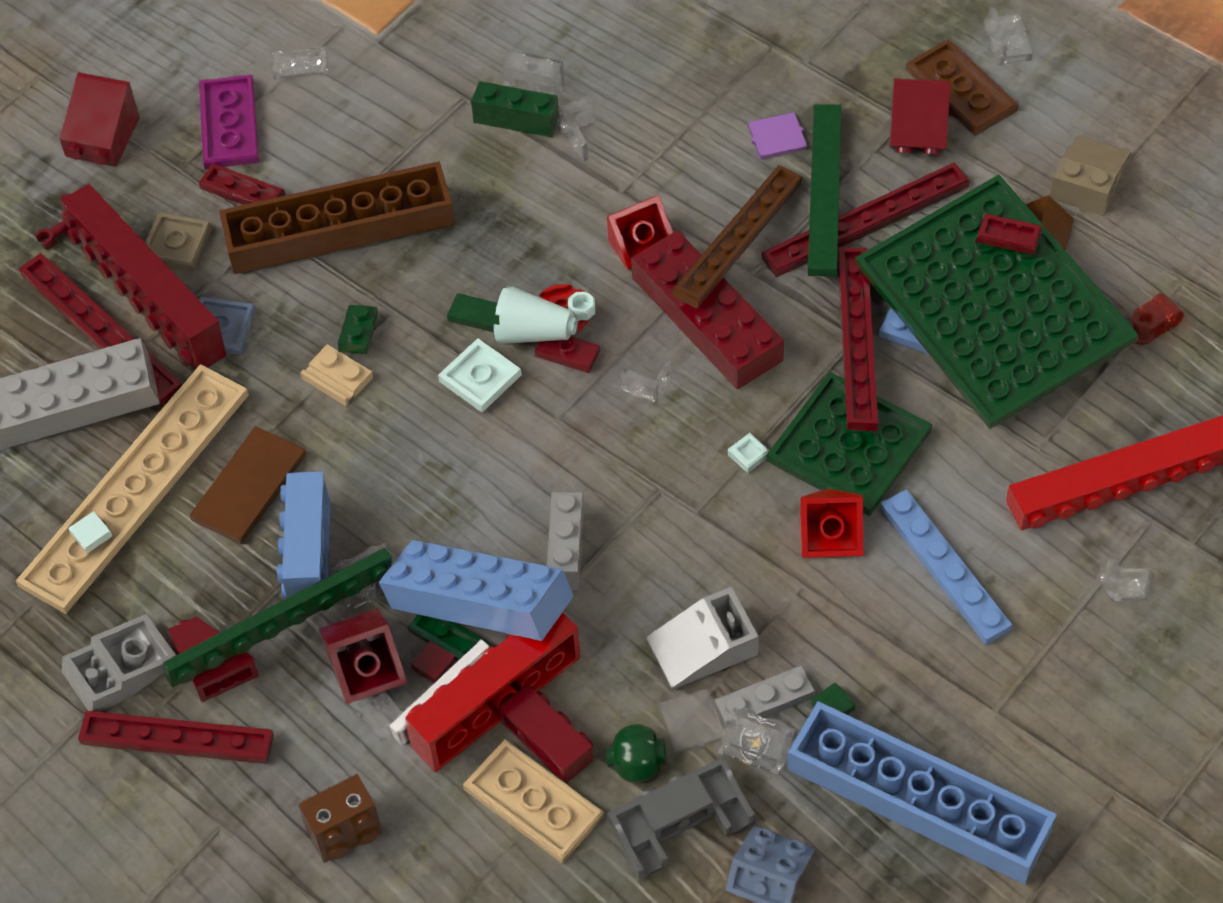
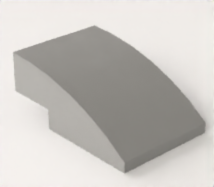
[62,614,176,712]

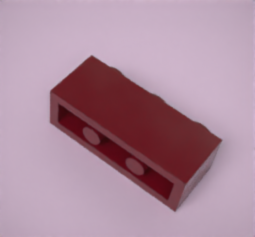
[499,684,594,784]

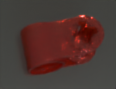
[1130,293,1185,345]

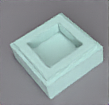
[728,433,770,473]
[68,511,112,553]

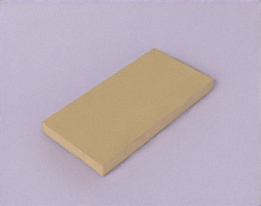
[463,739,604,864]

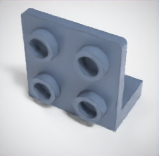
[725,826,814,903]

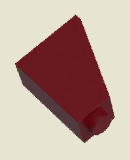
[168,616,259,703]

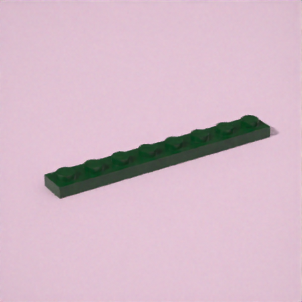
[163,548,392,688]

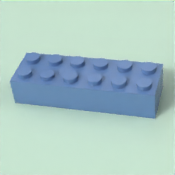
[379,540,574,641]

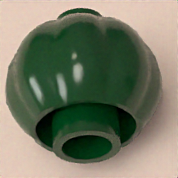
[606,724,667,784]

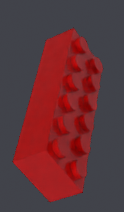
[405,612,581,773]

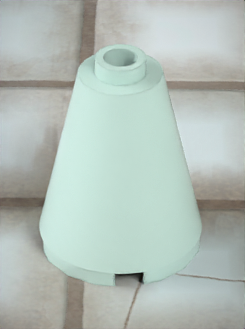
[494,286,578,344]

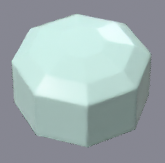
[568,292,595,320]

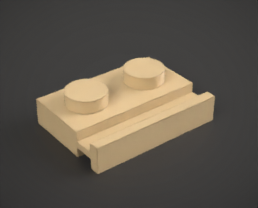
[300,344,373,406]

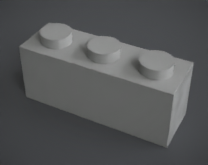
[547,492,584,591]

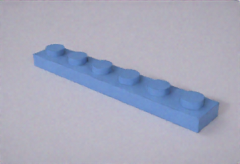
[880,489,1012,646]

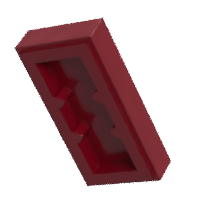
[977,213,1042,255]
[535,336,600,373]

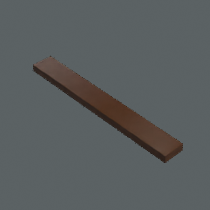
[672,165,803,308]

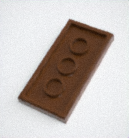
[906,39,1018,136]
[189,426,307,545]

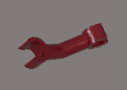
[35,193,72,250]

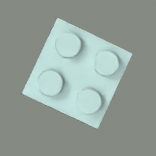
[438,339,522,412]

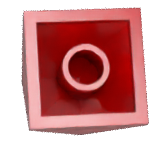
[799,489,864,558]

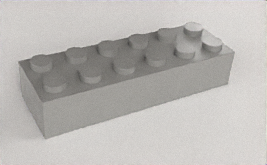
[0,338,160,450]

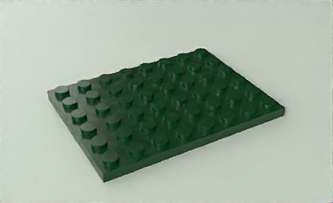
[855,174,1138,429]

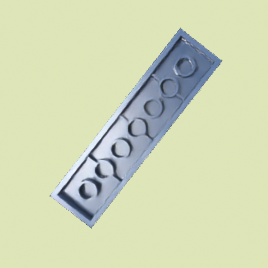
[787,701,1057,885]

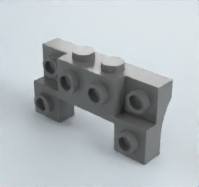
[607,757,755,880]

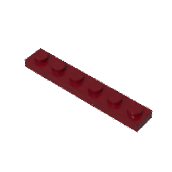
[78,711,274,764]

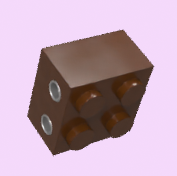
[298,773,382,863]

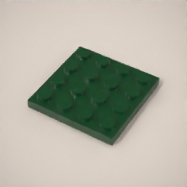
[766,371,932,516]

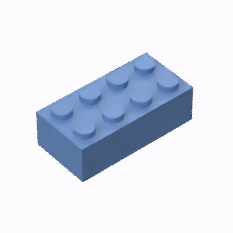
[277,471,331,599]

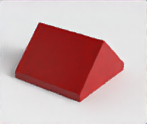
[607,195,673,269]

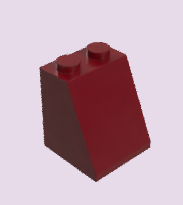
[60,72,140,167]
[889,78,951,155]
[319,608,407,704]

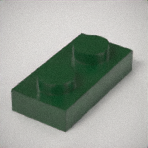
[338,305,378,354]

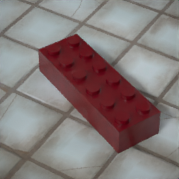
[631,230,784,390]

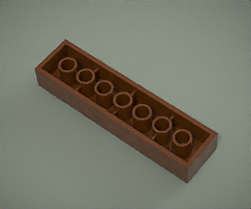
[219,161,455,274]

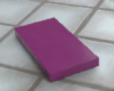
[199,74,260,169]

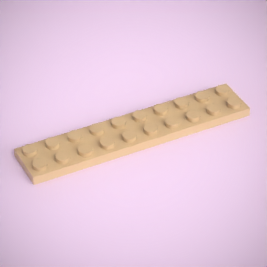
[16,364,249,614]

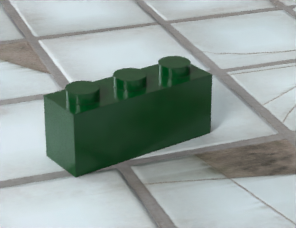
[471,81,560,137]

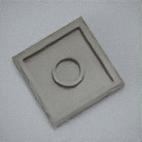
[145,212,213,271]

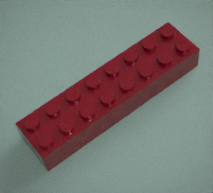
[60,184,227,370]

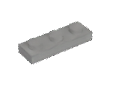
[714,666,815,732]

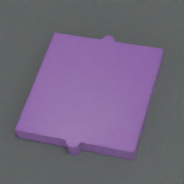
[748,112,807,160]

